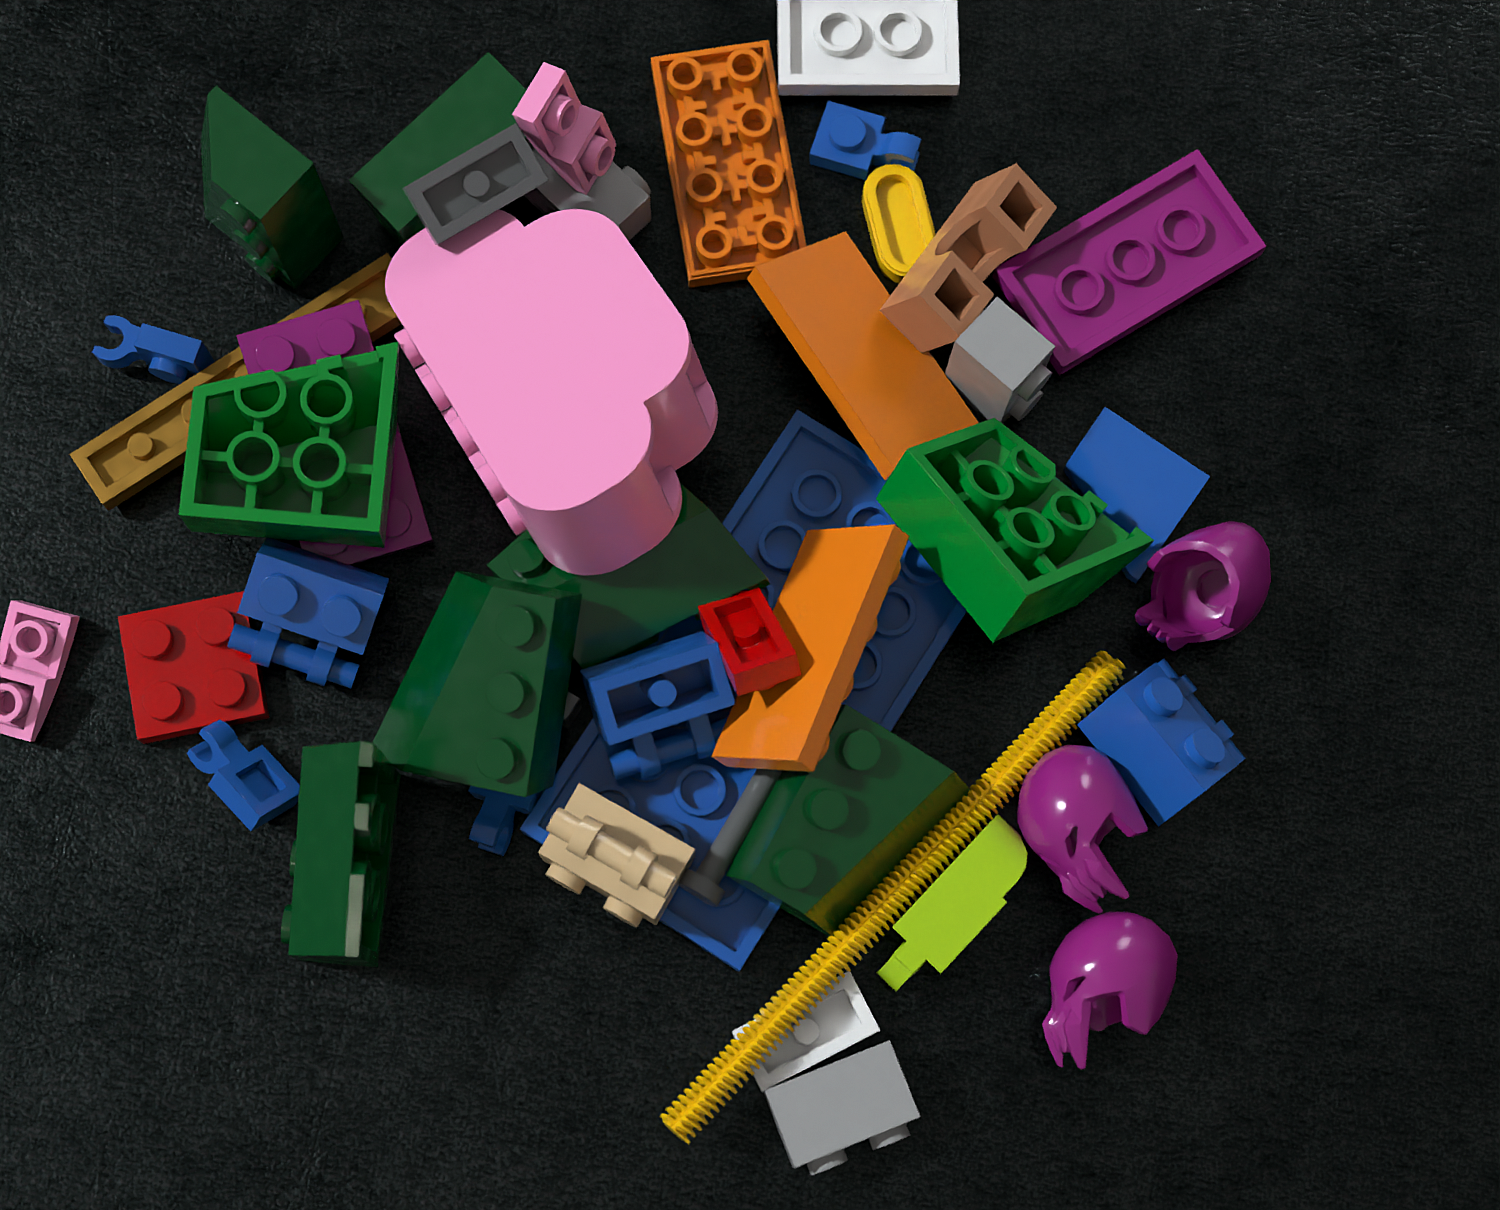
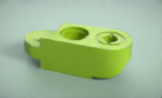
[877,814,1028,991]

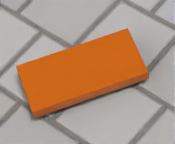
[651,40,806,288]
[747,231,979,480]
[711,524,909,772]

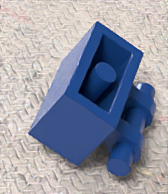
[227,538,389,689]
[579,631,735,780]
[1077,658,1246,827]

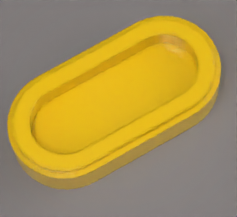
[862,164,936,283]

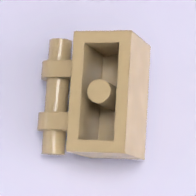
[538,783,695,928]

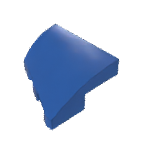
[1063,407,1210,584]

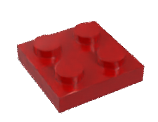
[118,591,270,744]

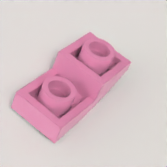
[512,62,617,195]
[0,600,80,742]

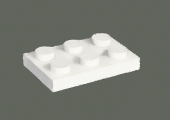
[777,0,960,95]

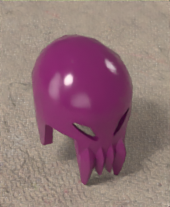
[1135,521,1271,651]
[1017,745,1148,914]
[1042,912,1177,1069]

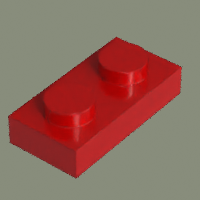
[697,587,801,696]

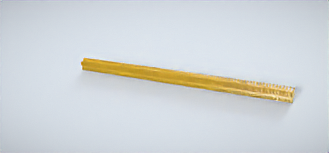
[660,651,1126,1144]

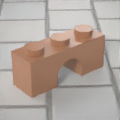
[879,163,1057,353]

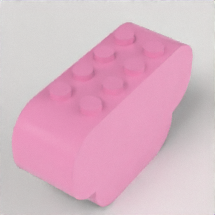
[385,209,718,575]

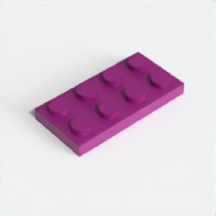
[992,149,1266,376]
[236,300,434,566]

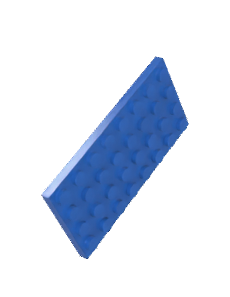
[520,410,967,972]

